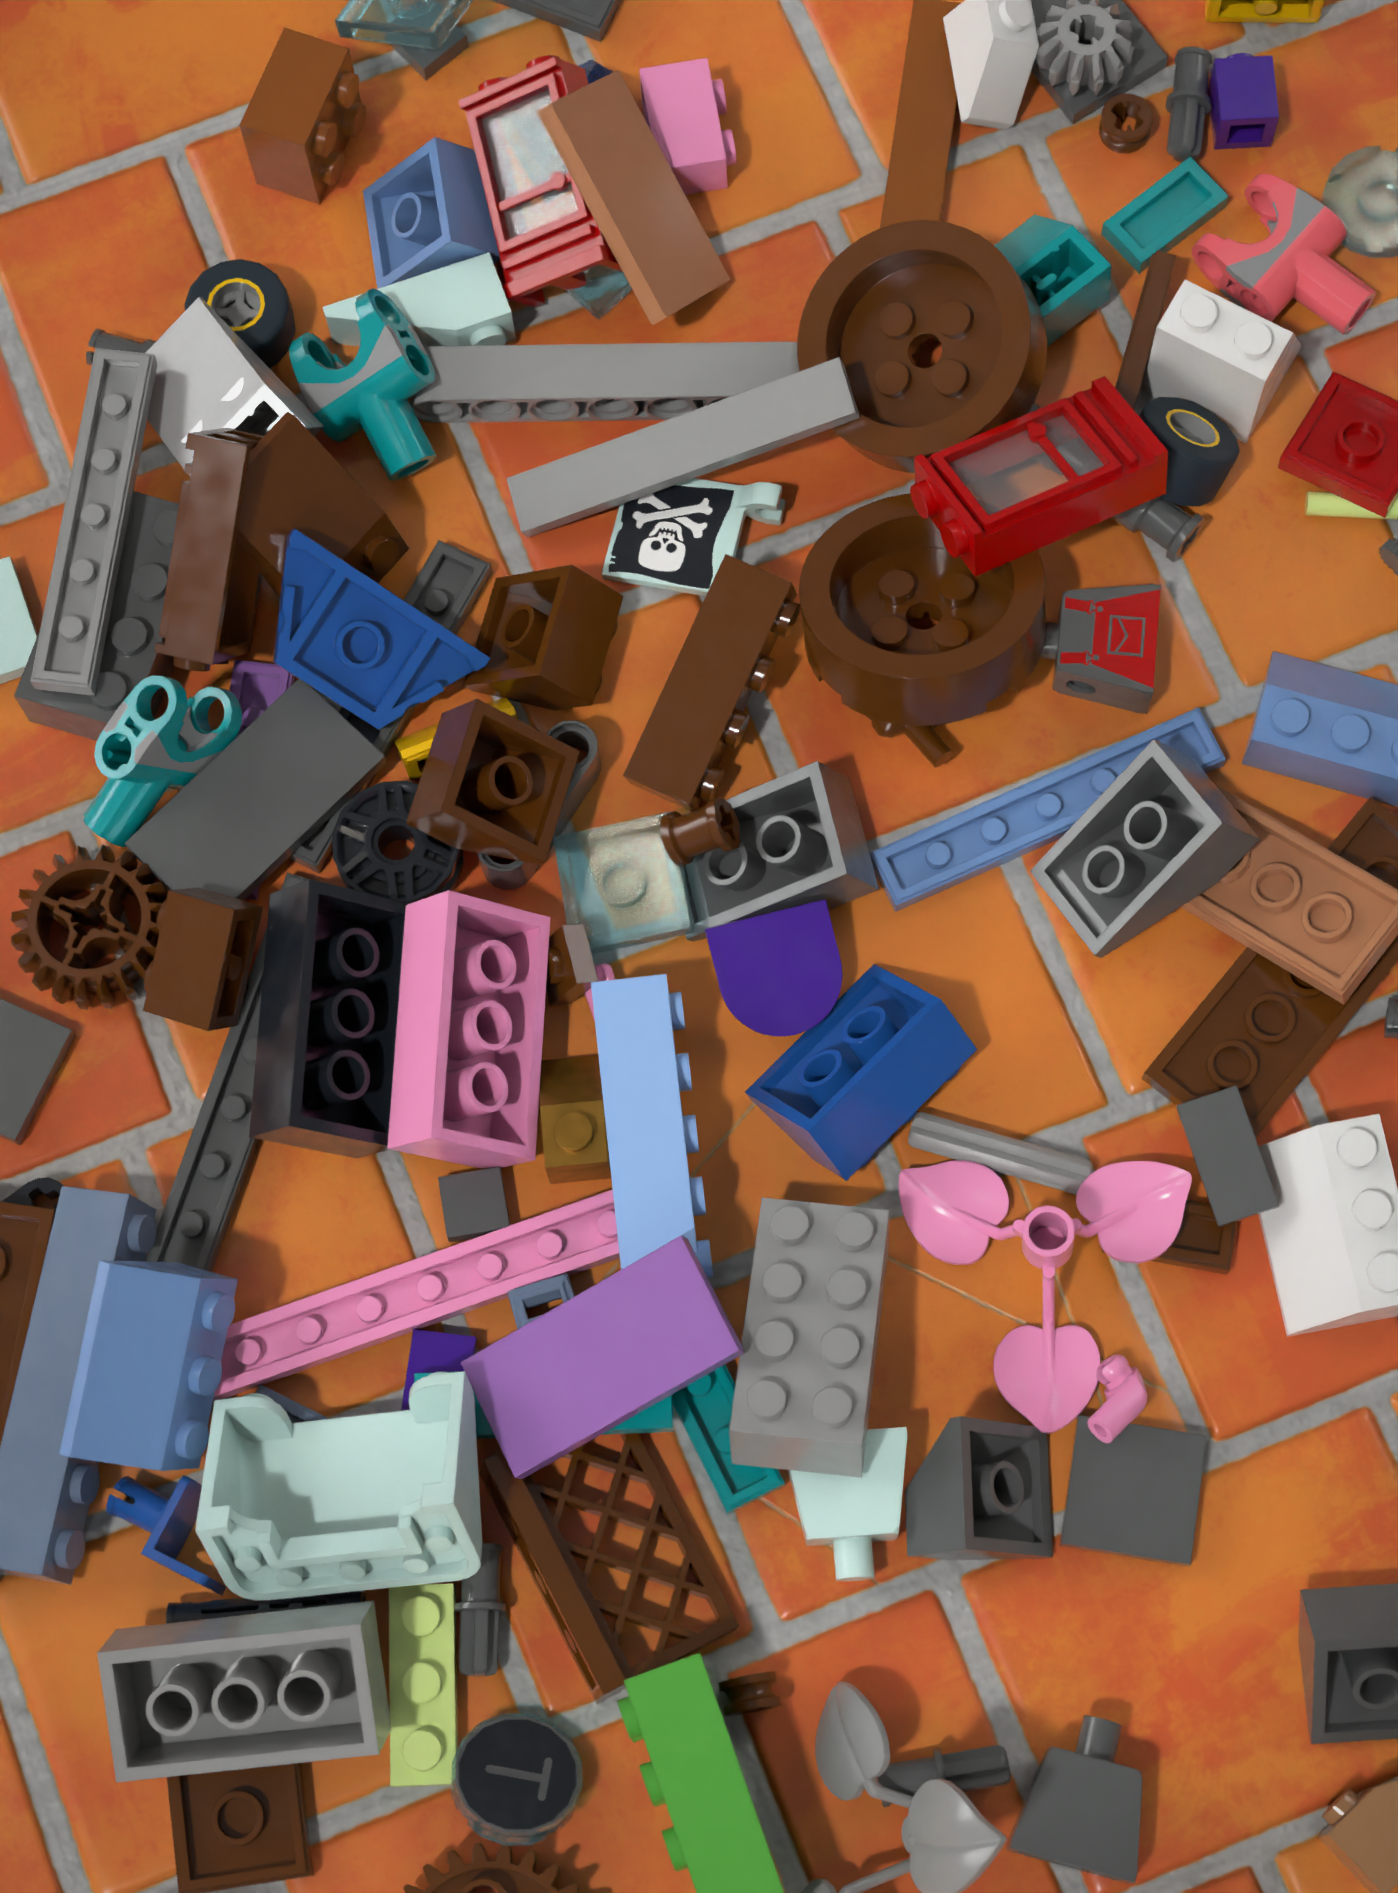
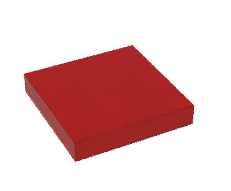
[1278,372,1398,518]

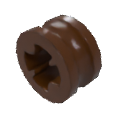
[1099,93,1153,154]
[718,1672,781,1717]

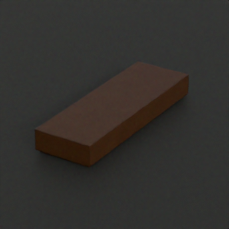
[1115,251,1176,411]

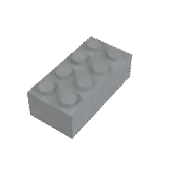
[729,1198,889,1478]
[97,1601,392,1782]

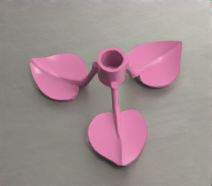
[899,1160,1192,1434]

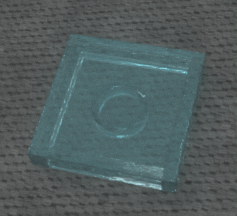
[335,0,473,50]
[553,812,694,954]

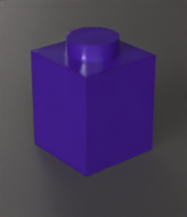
[1208,53,1279,150]

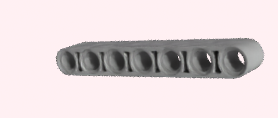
[410,341,799,423]

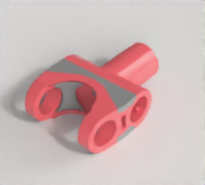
[1192,174,1376,335]

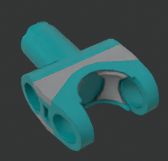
[289,288,437,481]
[83,675,242,847]

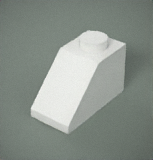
[943,0,1039,130]

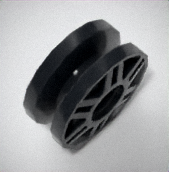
[332,781,464,904]

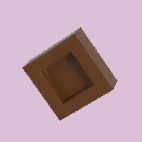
[546,924,599,1006]

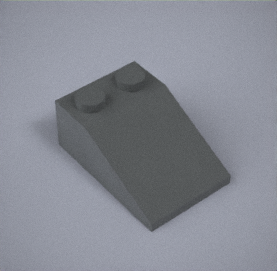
[1030,739,1260,958]
[664,761,879,942]

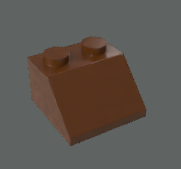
[464,564,624,710]
[406,699,580,864]

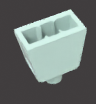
[788,1427,907,1581]

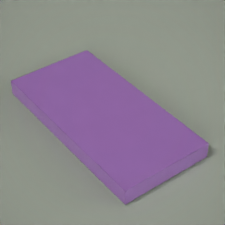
[460,1236,745,1479]

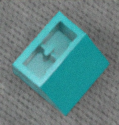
[994,214,1111,347]

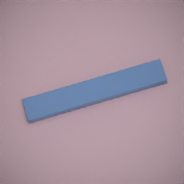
[870,707,1226,912]

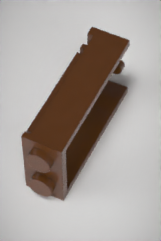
[154,427,265,671]

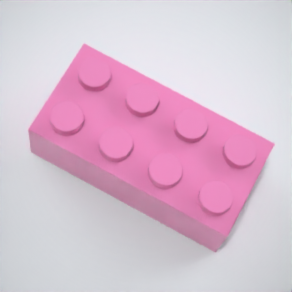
[387,890,550,1169]

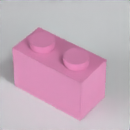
[639,58,736,195]

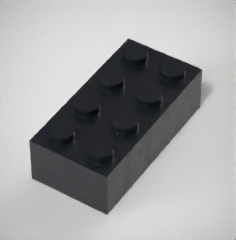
[249,879,407,1158]

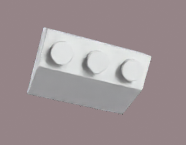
[1258,1114,1398,1337]

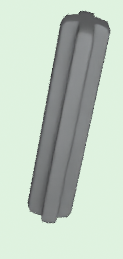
[908,1112,1093,1195]

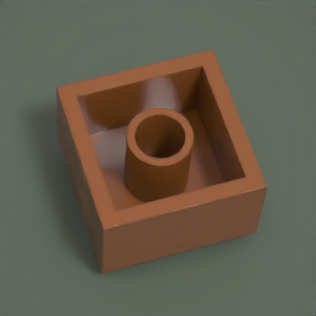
[239,27,366,205]

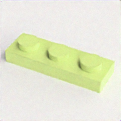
[389,1583,458,1787]

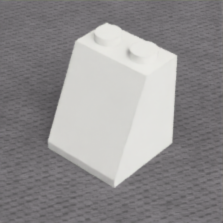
[1142,280,1301,443]

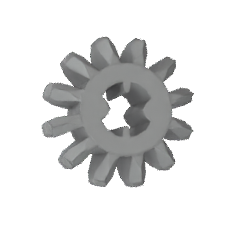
[1036,0,1134,97]

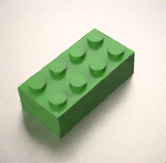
[617,1653,784,1893]

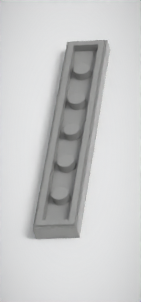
[30,348,158,696]
[506,357,860,538]

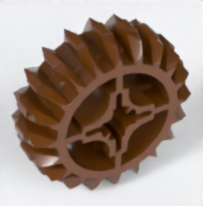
[11,845,169,1010]

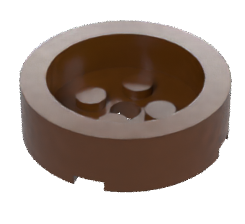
[797,220,1047,473]
[799,494,1046,726]

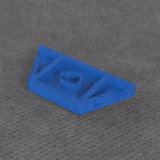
[273,528,490,730]

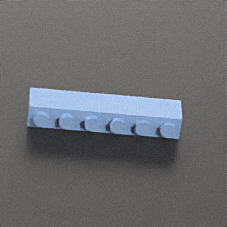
[591,974,714,1278]

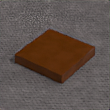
[167,1763,314,1893]

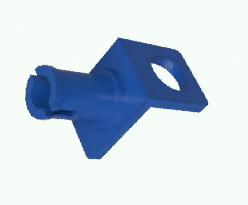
[106,1475,227,1596]

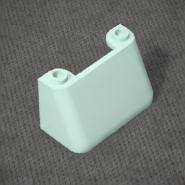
[195,1371,482,1601]

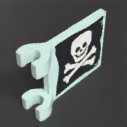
[601,478,786,596]

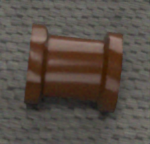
[660,796,741,867]

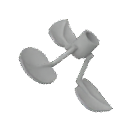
[802,1681,1007,1893]

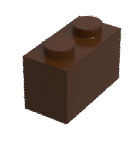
[143,887,263,1031]

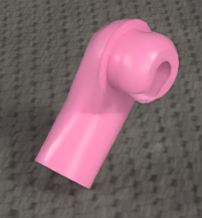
[1087,1354,1147,1443]

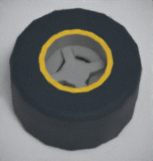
[184,259,296,368]
[1139,397,1240,507]

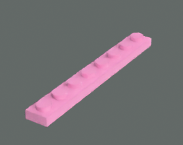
[213,1189,620,1402]

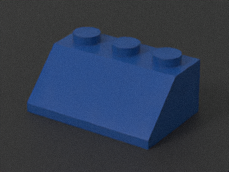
[745,964,977,1181]

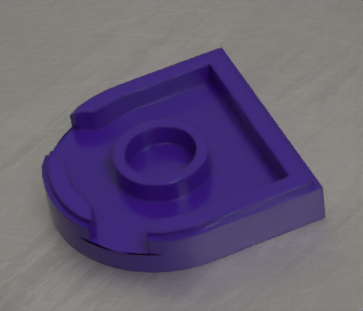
[705,899,842,1037]

